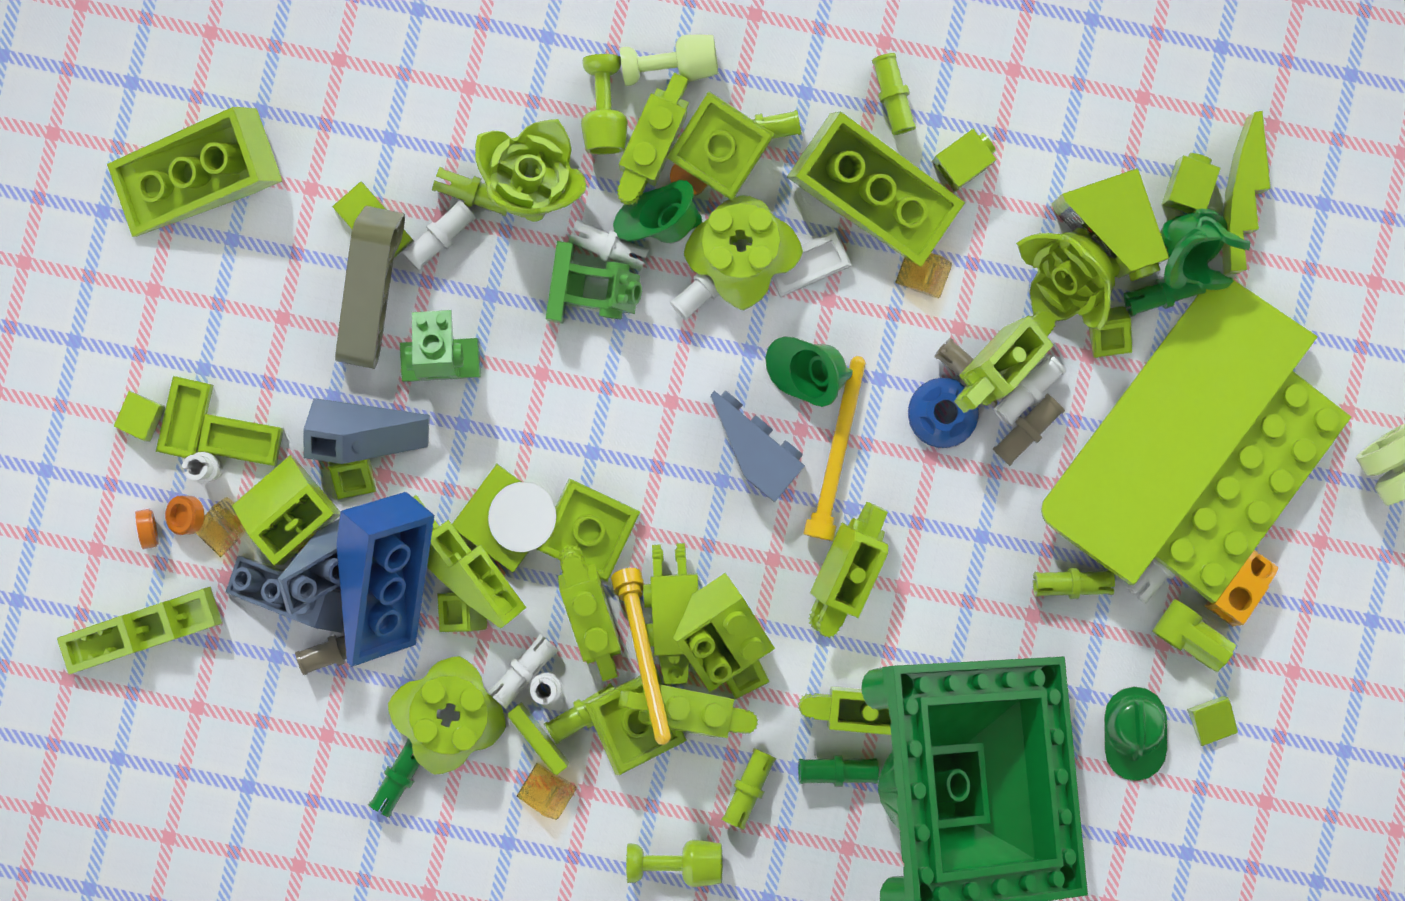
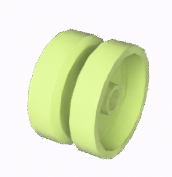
[1356,424,1405,506]

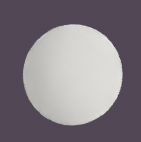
[488,482,556,552]

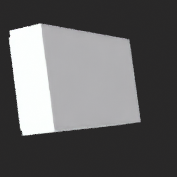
[772,230,852,298]

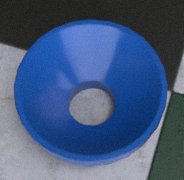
[908,378,979,448]

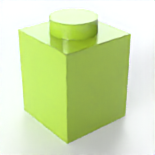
[932,128,997,192]
[1161,153,1221,214]

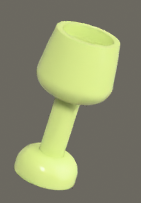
[620,34,718,86]

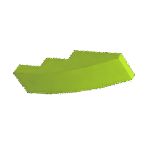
[1222,111,1271,275]
[413,495,527,629]
[57,587,223,675]

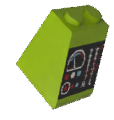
[1051,168,1169,282]

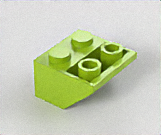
[232,455,340,566]
[673,573,775,692]

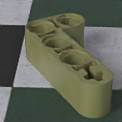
[335,206,405,369]

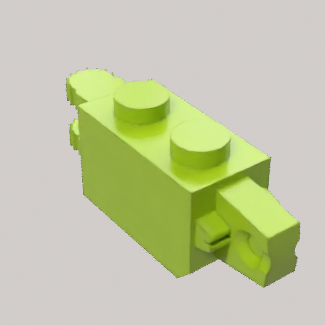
[616,73,689,206]
[954,309,1056,413]
[808,502,889,638]
[643,543,699,684]
[558,544,621,681]
[618,685,758,738]
[798,686,891,735]

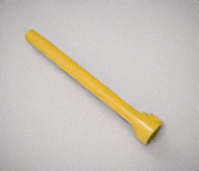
[803,356,866,541]
[611,568,671,745]

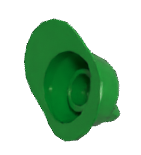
[613,180,702,244]
[765,336,853,407]
[1104,686,1167,781]

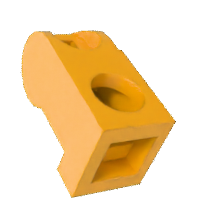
[1205,550,1278,627]

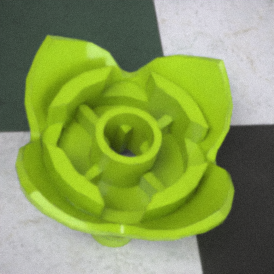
[475,119,586,222]
[684,195,803,311]
[1016,228,1120,330]
[388,656,506,775]

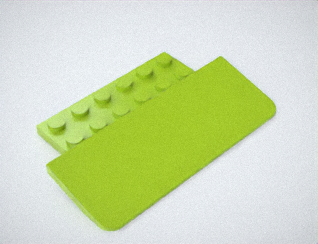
[1041,280,1351,603]

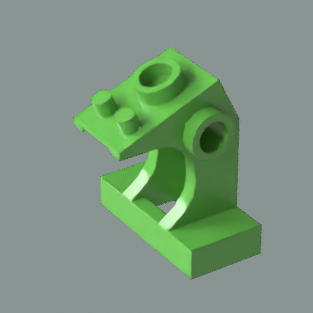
[545,241,642,324]
[400,310,481,382]

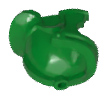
[1160,208,1251,290]

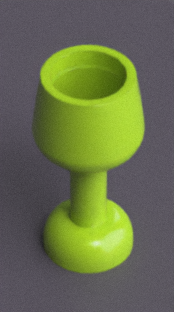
[581,54,628,155]
[626,840,723,887]

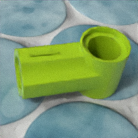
[1152,599,1236,672]

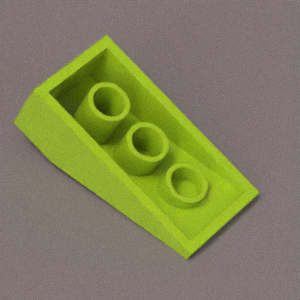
[107,107,282,237]
[787,111,965,267]

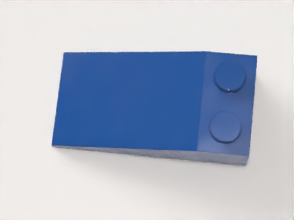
[337,492,435,667]

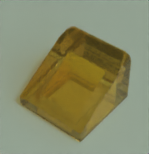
[895,253,952,299]
[196,497,246,558]
[517,763,576,820]

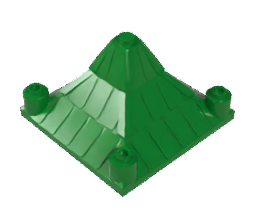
[861,656,1088,901]

